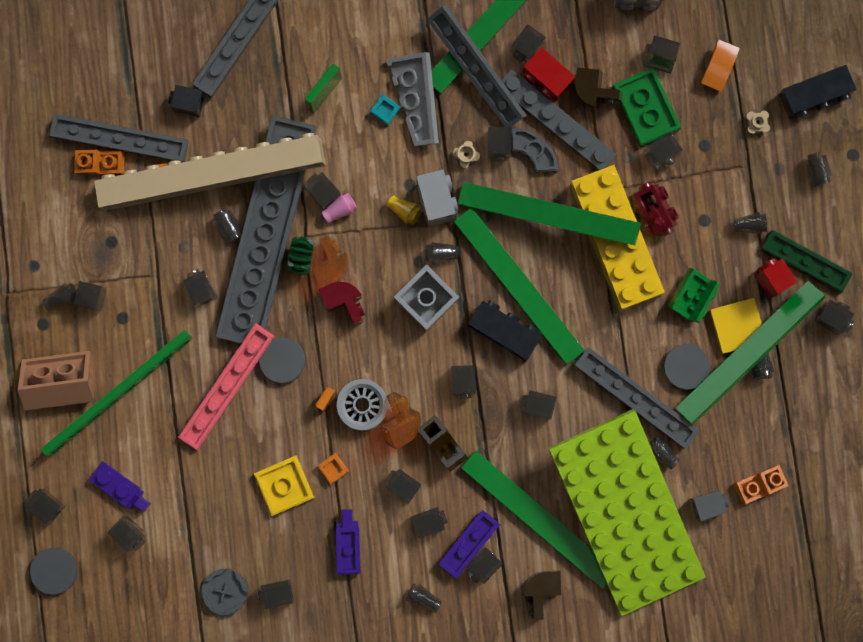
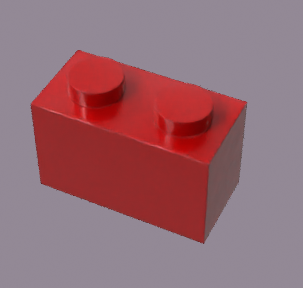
[522,47,576,102]
[754,258,797,299]

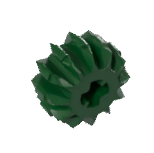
[286,236,315,275]

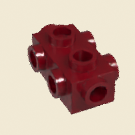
[633,182,679,237]

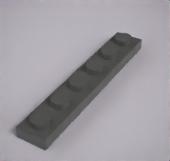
[192,0,279,98]
[427,5,527,130]
[502,69,617,171]
[49,114,189,163]
[574,347,699,449]

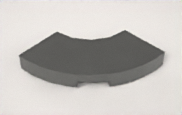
[511,128,559,173]

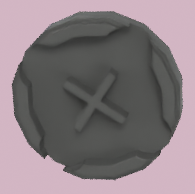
[259,337,306,384]
[663,344,710,390]
[30,548,78,595]
[201,569,248,616]

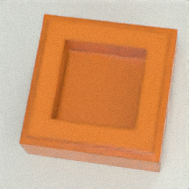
[316,387,336,411]
[317,452,349,485]

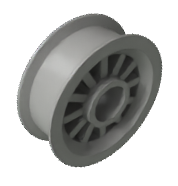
[337,379,388,431]

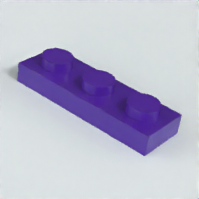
[438,510,501,579]

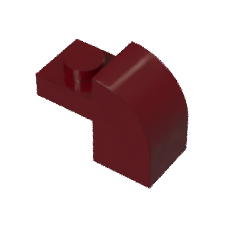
[319,282,365,326]

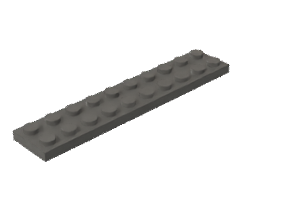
[216,115,317,343]

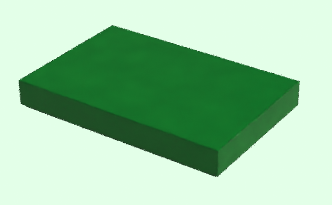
[612,67,682,147]

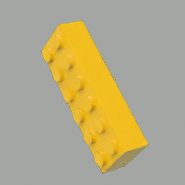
[569,165,665,312]

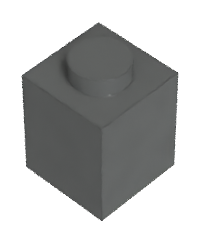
[690,490,729,521]

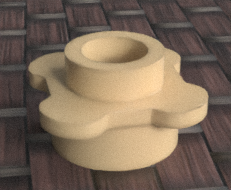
[746,111,770,134]
[453,141,480,168]

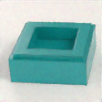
[369,94,401,126]

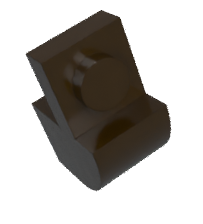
[575,67,623,108]
[417,415,468,472]
[523,570,561,620]

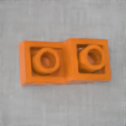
[700,39,740,92]
[74,150,125,175]
[733,465,789,505]

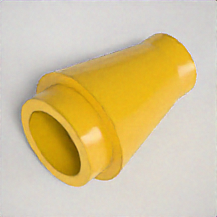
[386,195,422,225]

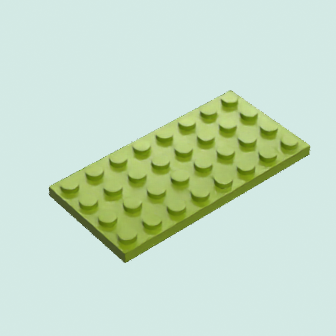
[548,409,706,616]

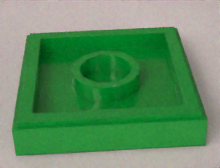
[305,63,342,113]

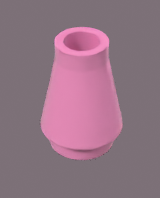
[322,193,357,223]

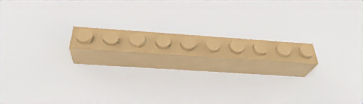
[94,133,326,211]

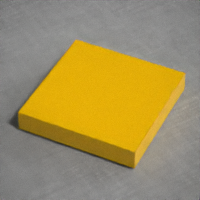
[709,298,762,354]
[254,455,315,516]

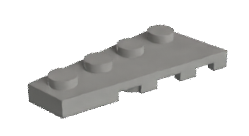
[386,52,439,146]

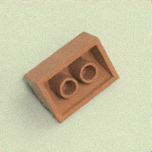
[18,351,95,411]

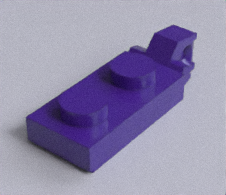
[89,461,151,511]
[336,509,361,575]

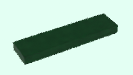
[760,230,853,294]

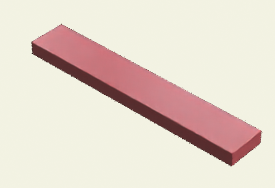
[178,323,275,451]

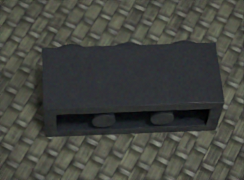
[779,65,857,119]
[468,300,542,362]

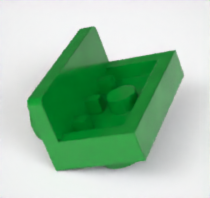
[668,268,720,323]

